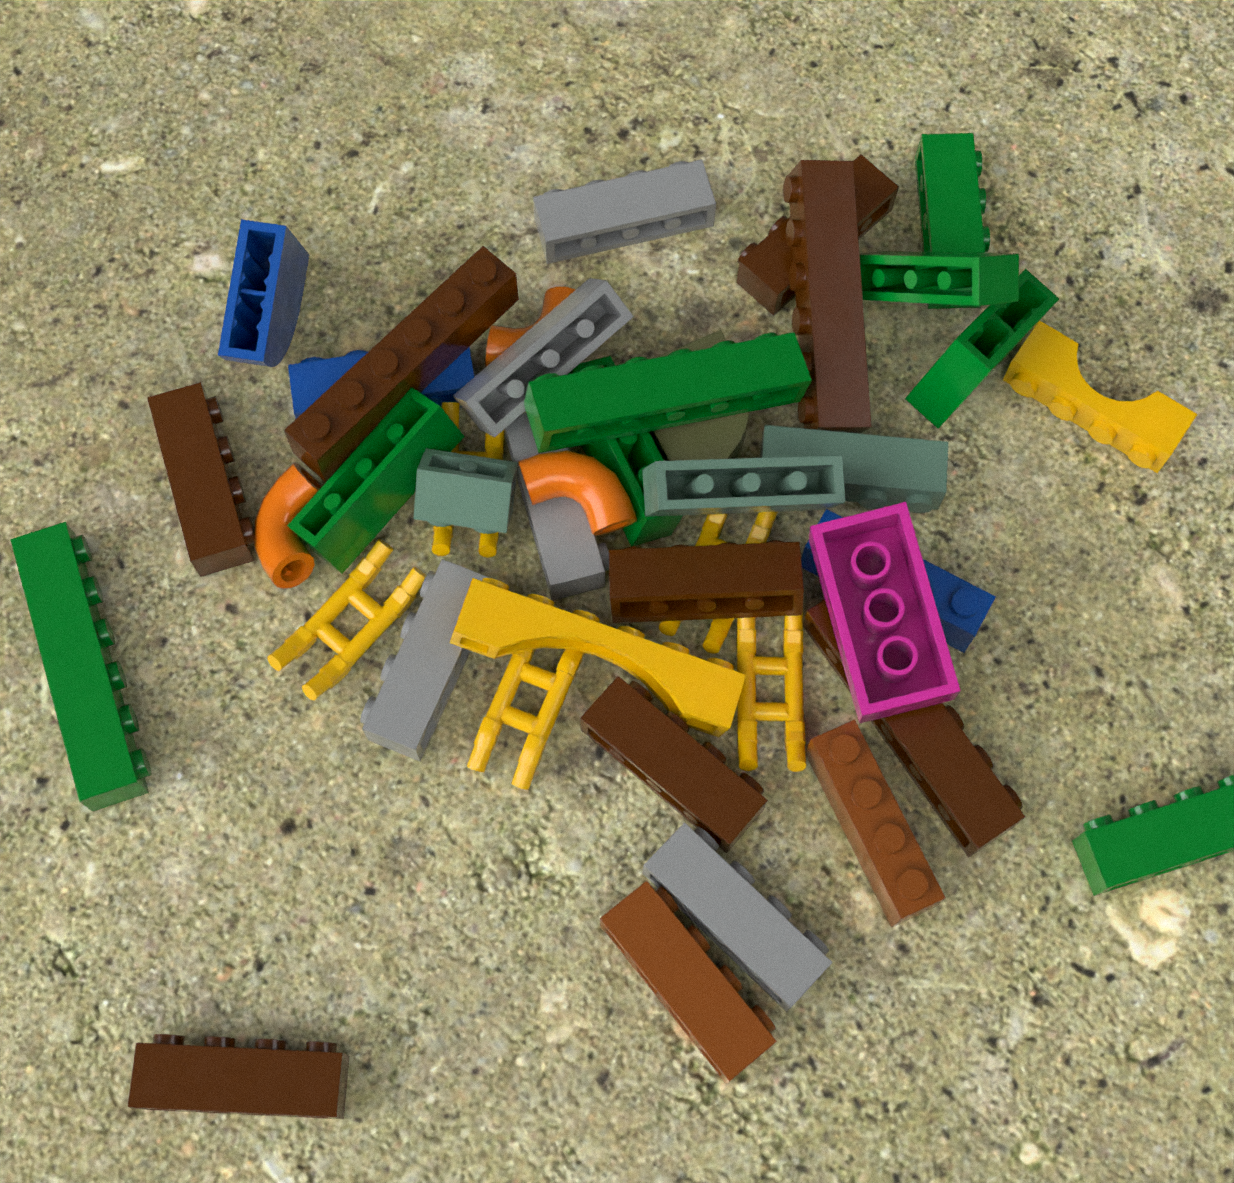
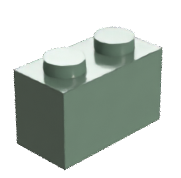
[413,448,518,534]

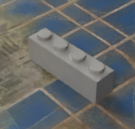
[533,160,716,264]
[453,278,634,437]
[504,413,609,601]
[360,559,489,761]
[643,823,833,1012]

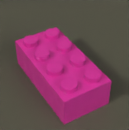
[809,502,961,724]

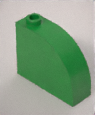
[905,269,1059,429]

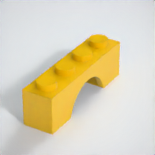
[1003,321,1197,473]

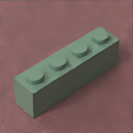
[760,425,948,513]
[642,455,845,517]

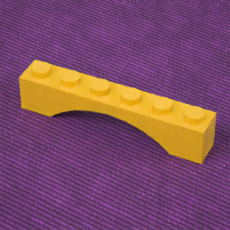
[449,578,746,738]

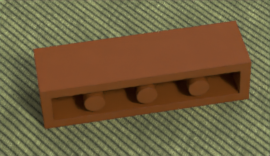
[805,719,946,928]
[600,881,777,1084]

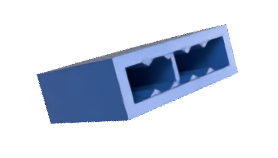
[218,219,310,367]

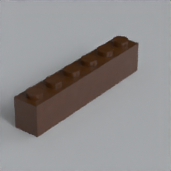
[783,160,872,434]
[284,246,519,482]
[803,599,1025,858]

